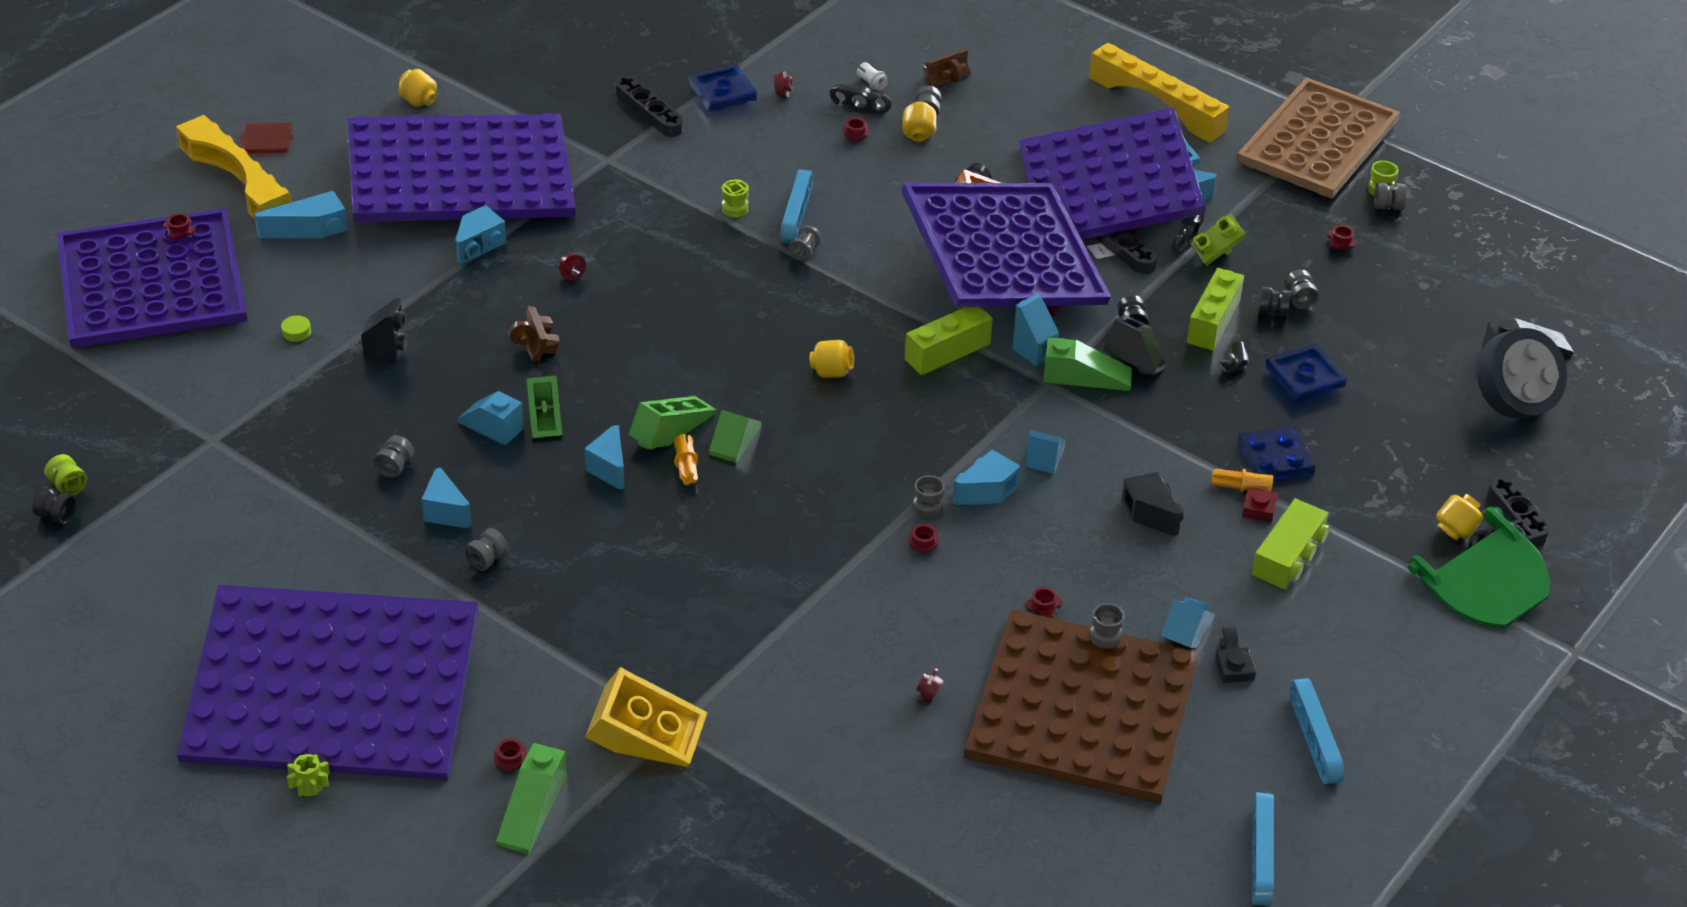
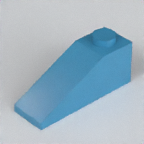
[254,191,348,238]

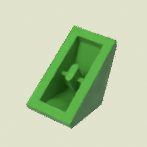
[526,376,562,438]
[709,410,761,463]

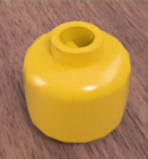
[398,69,437,108]
[902,101,937,142]
[809,340,854,378]
[1436,494,1483,541]

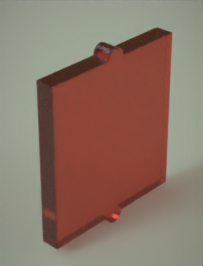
[240,122,293,154]

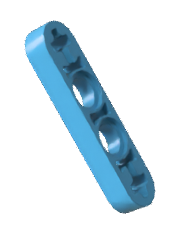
[780,169,813,244]
[1289,678,1344,784]
[1252,792,1274,907]

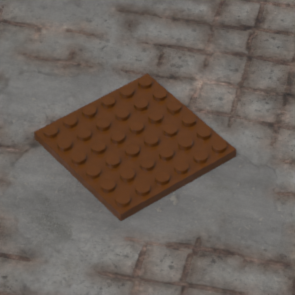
[964,609,1200,804]

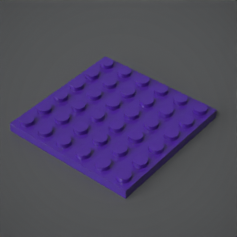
[1018,108,1206,240]
[901,182,1111,307]
[57,208,248,348]

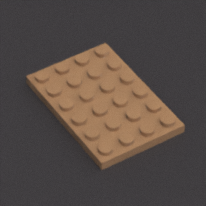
[1236,77,1400,198]

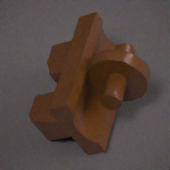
[922,49,971,87]
[508,306,560,362]

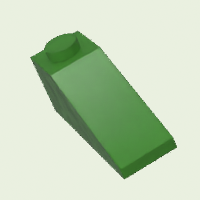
[1043,337,1132,391]
[629,396,716,450]
[496,743,567,854]

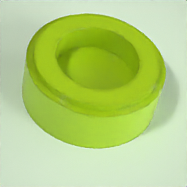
[281,315,311,342]

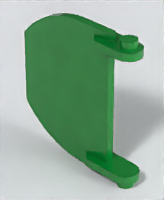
[1407,507,1550,628]

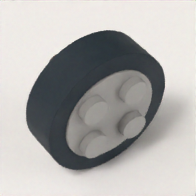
[1477,328,1567,419]

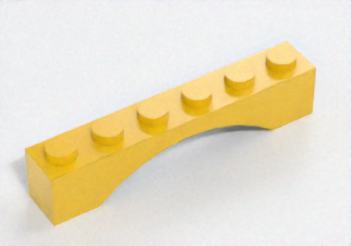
[1089,43,1230,143]
[176,115,292,219]

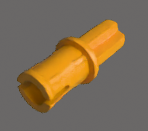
[674,434,698,485]
[1211,469,1273,493]

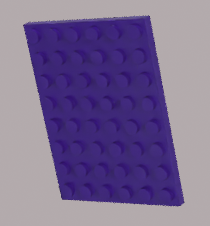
[347,113,576,222]
[177,585,479,780]

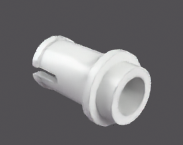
[856,62,888,90]

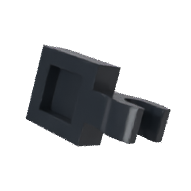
[1215,626,1256,683]

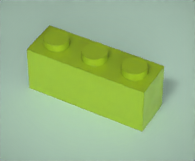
[1187,268,1244,351]
[904,307,993,375]
[1251,498,1330,590]

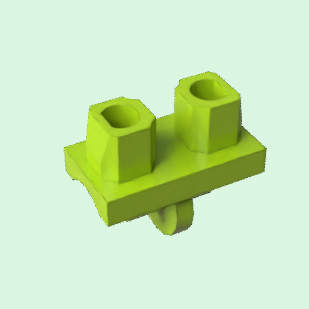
[1191,214,1247,266]

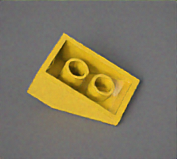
[585,667,708,767]

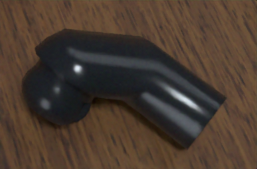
[1220,341,1249,373]

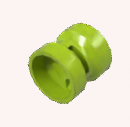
[1367,161,1398,196]
[722,180,749,218]
[44,454,87,495]

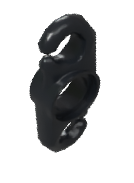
[830,84,891,114]
[1172,214,1205,254]

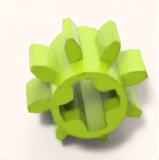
[287,754,330,796]

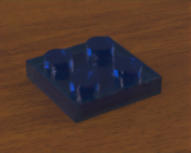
[689,64,757,112]
[1265,343,1347,402]
[1238,426,1316,480]

